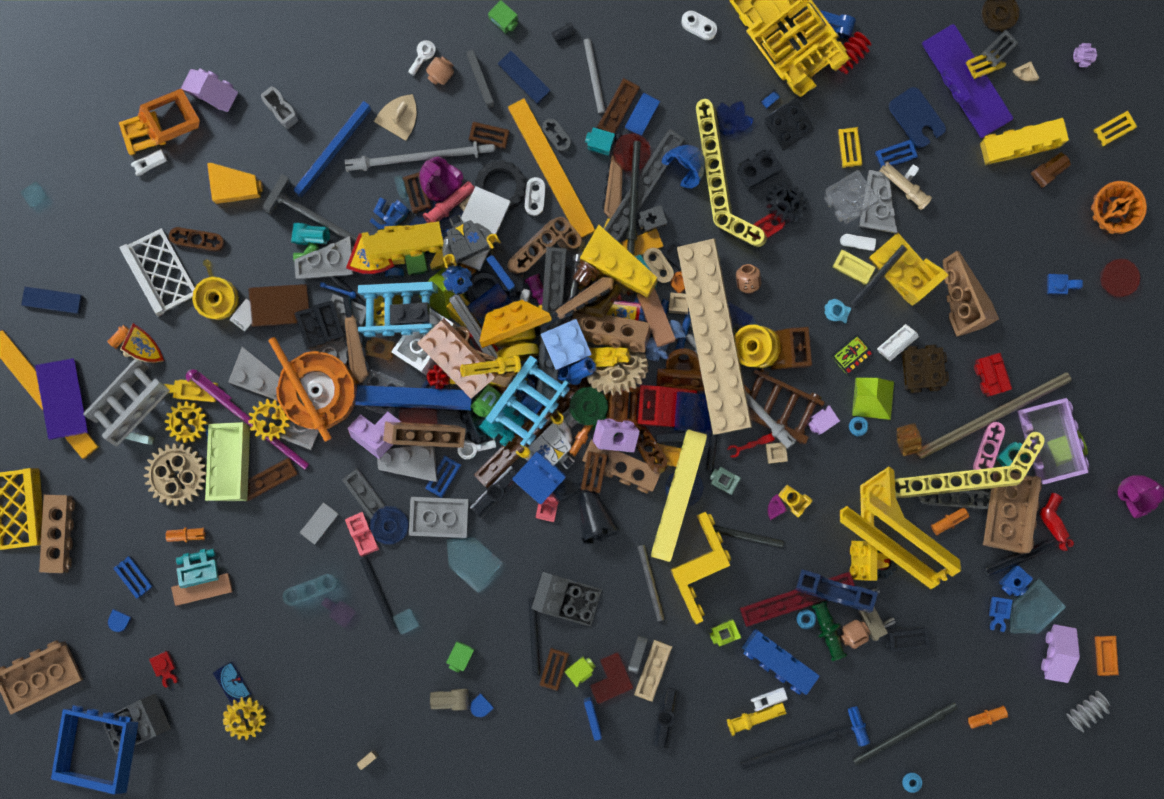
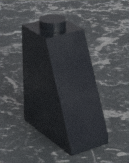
[489,244,525,297]

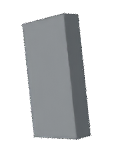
[300,502,339,545]

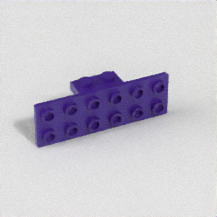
[922,24,1013,138]

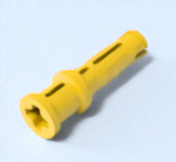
[460,355,521,377]
[726,702,786,736]

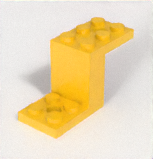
[670,512,731,624]

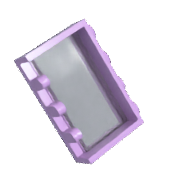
[1017,398,1089,485]

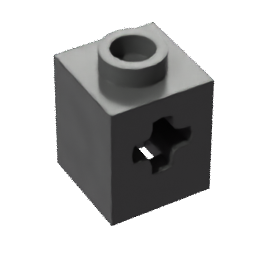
[637,205,667,233]

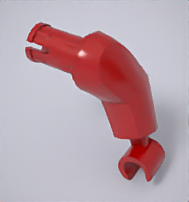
[1040,493,1074,551]

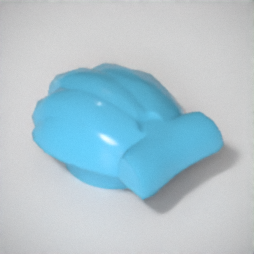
[824,299,851,323]

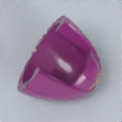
[419,157,463,202]
[1117,475,1164,518]

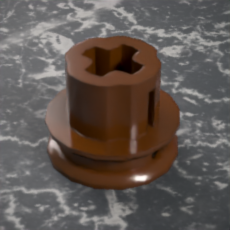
[573,260,601,288]

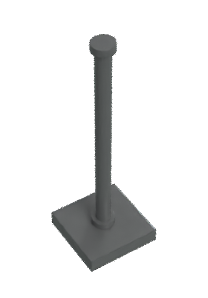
[263,174,357,244]

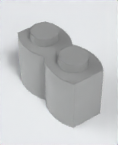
[261,86,299,129]

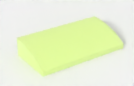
[205,422,250,501]

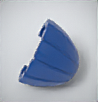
[662,145,705,188]

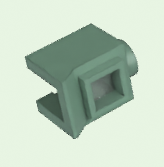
[709,467,741,495]

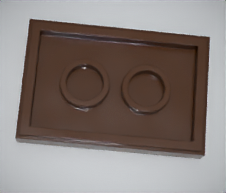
[248,284,309,327]

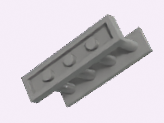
[83,359,170,447]

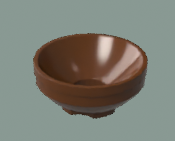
[666,348,700,372]

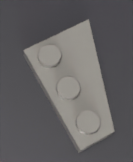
[859,170,897,234]
[294,236,354,279]
[228,347,280,401]
[377,446,438,482]

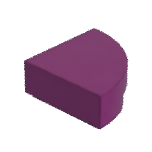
[767,494,787,520]

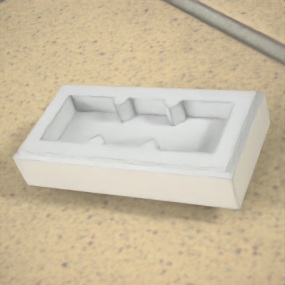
[877,324,919,361]

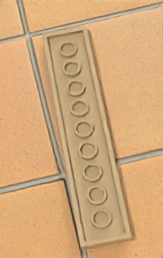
[677,238,752,435]

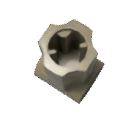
[430,689,469,710]

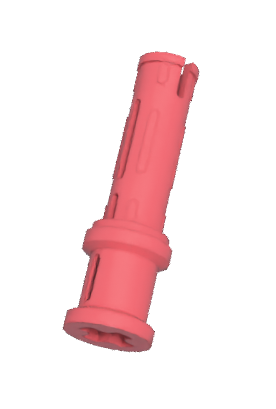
[423,181,474,223]

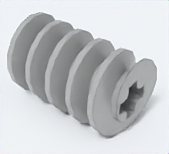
[1066,691,1110,732]

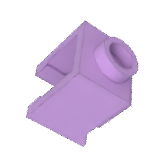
[808,405,840,435]

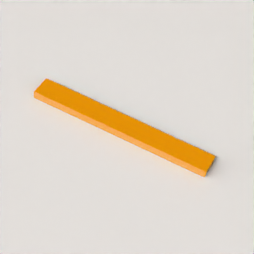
[508,98,595,239]
[0,330,99,459]

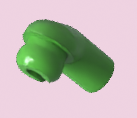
[293,243,319,261]

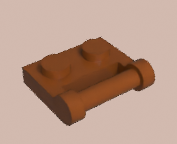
[607,387,640,426]

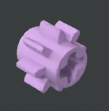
[1073,43,1097,67]

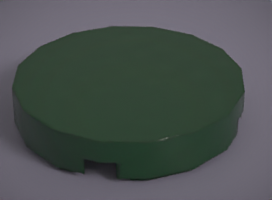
[569,387,608,426]

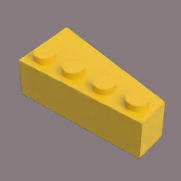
[980,118,1069,165]
[361,221,443,265]
[580,225,657,298]

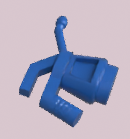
[370,198,411,229]

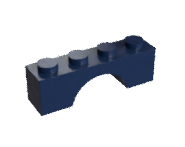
[795,569,878,613]

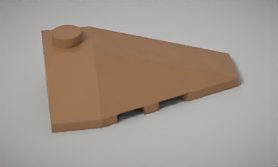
[943,251,999,337]

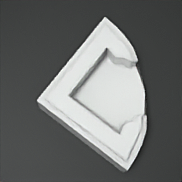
[904,164,919,181]

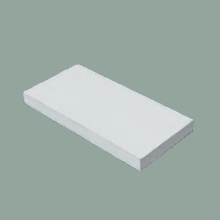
[461,186,511,271]

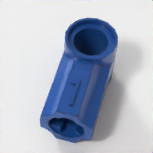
[819,10,856,39]
[558,357,596,385]

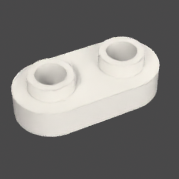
[681,11,717,40]
[525,177,545,216]

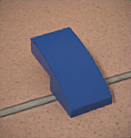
[625,93,660,136]

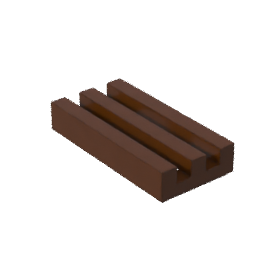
[468,122,510,150]
[403,172,432,214]
[581,451,607,493]
[540,648,569,691]

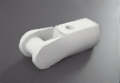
[131,149,168,176]
[840,234,876,251]
[750,687,788,711]

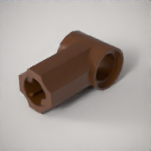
[1030,152,1071,188]

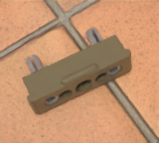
[857,587,896,641]

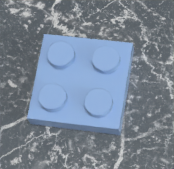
[541,319,592,370]

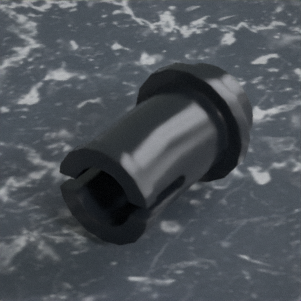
[551,22,576,43]

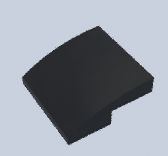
[294,300,344,350]

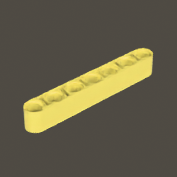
[651,430,707,562]

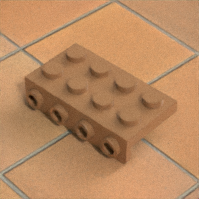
[983,472,1042,554]
[0,640,83,714]

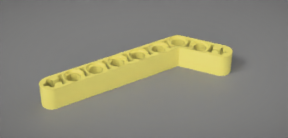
[696,99,767,247]
[895,432,1045,498]

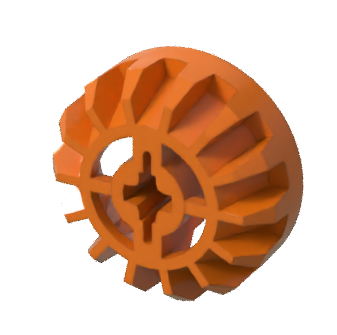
[1091,181,1147,234]

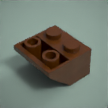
[771,327,812,370]

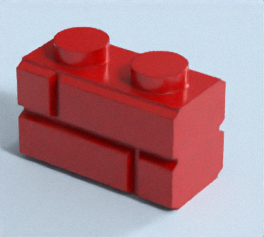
[974,353,1012,397]

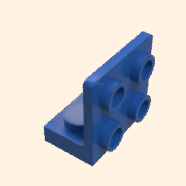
[513,450,566,504]

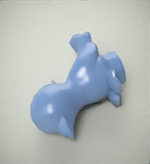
[645,320,686,362]

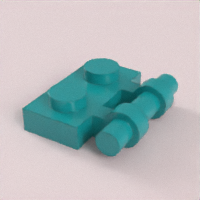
[479,406,526,446]
[176,548,219,589]

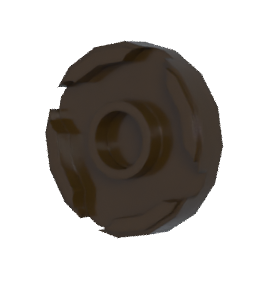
[981,0,1020,32]

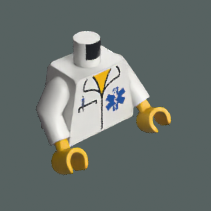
[516,410,575,469]

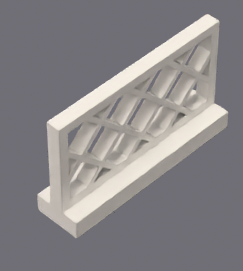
[119,228,195,317]

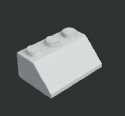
[392,309,458,376]

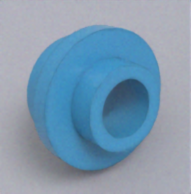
[849,417,868,436]
[796,610,816,629]
[902,773,922,793]

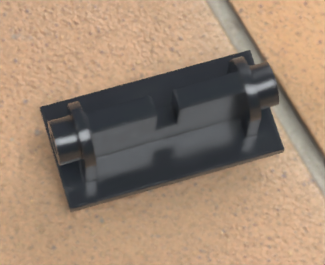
[460,408,488,444]

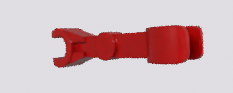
[727,433,775,458]

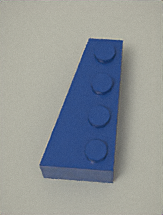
[741,629,820,695]

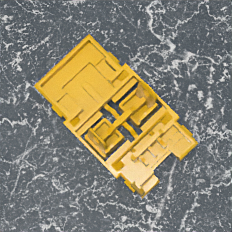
[729,0,851,97]

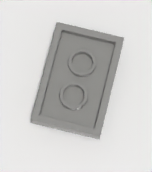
[409,497,469,538]

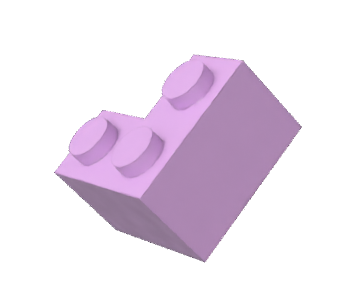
[181,68,238,112]
[348,412,401,459]
[1041,624,1080,683]

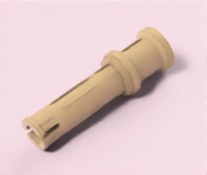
[880,162,932,210]

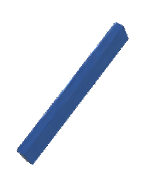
[294,101,372,198]
[355,385,472,410]

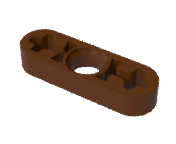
[169,227,225,252]
[636,425,668,473]

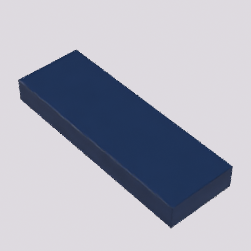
[497,51,551,104]
[21,286,83,314]

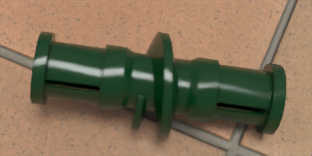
[812,600,848,661]

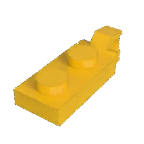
[576,347,631,367]
[164,380,218,403]

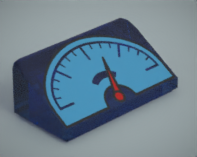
[213,661,251,706]

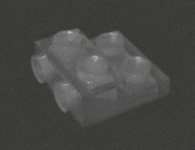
[824,170,879,224]

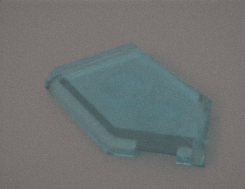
[447,538,503,592]
[1010,579,1066,634]

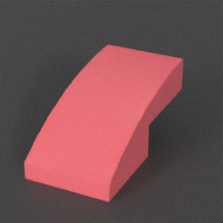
[535,494,558,522]
[345,512,379,557]

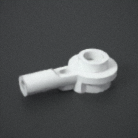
[408,40,436,76]
[458,440,496,459]

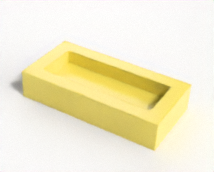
[832,250,876,285]

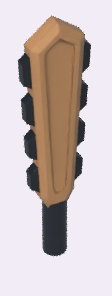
[602,133,625,219]
[539,277,614,330]
[343,296,370,383]

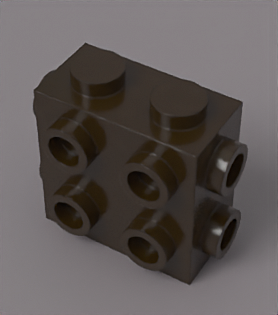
[901,344,949,393]

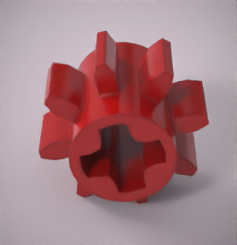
[426,365,450,389]

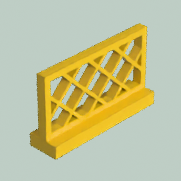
[0,468,43,550]

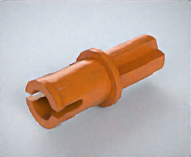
[931,508,969,536]
[166,527,205,543]
[968,706,1008,728]

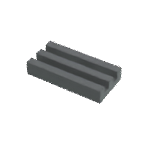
[981,30,1019,67]

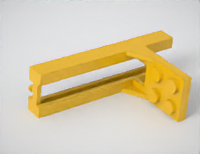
[840,467,961,589]

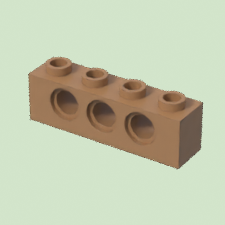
[572,312,651,353]
[383,421,466,448]
[582,439,661,494]
[39,495,75,573]

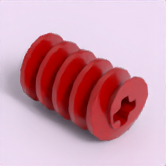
[838,32,871,74]

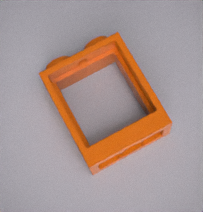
[138,88,200,145]

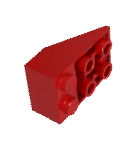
[637,385,697,429]

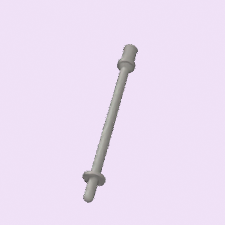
[345,141,496,172]
[686,334,797,449]

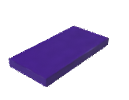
[35,358,88,440]

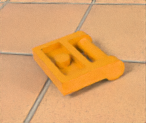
[119,111,166,155]

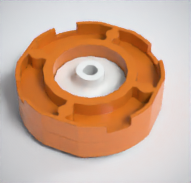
[276,351,357,430]

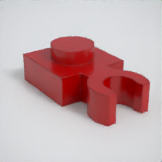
[149,651,178,688]

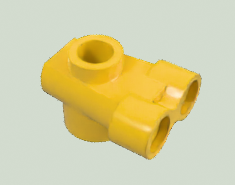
[778,485,812,517]

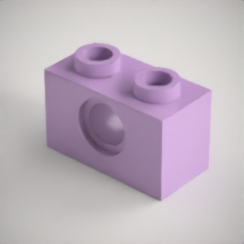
[593,419,640,452]

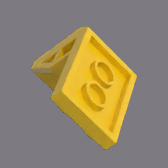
[868,233,948,306]

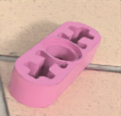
[973,422,1005,470]

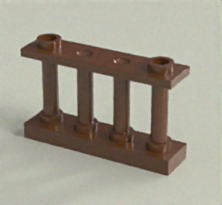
[748,368,825,445]

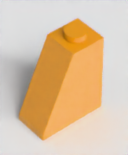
[207,163,263,204]

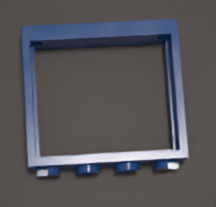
[51,705,139,794]

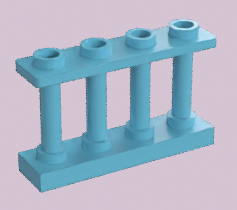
[358,282,438,337]
[486,355,570,446]

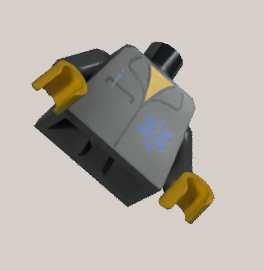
[442,215,501,268]

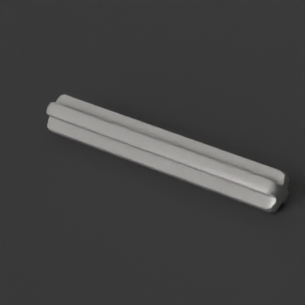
[449,294,497,358]

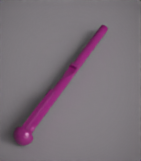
[186,369,309,470]

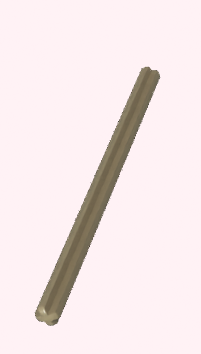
[916,373,1072,459]

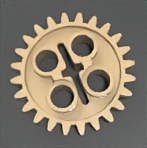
[587,350,648,395]
[144,443,207,506]

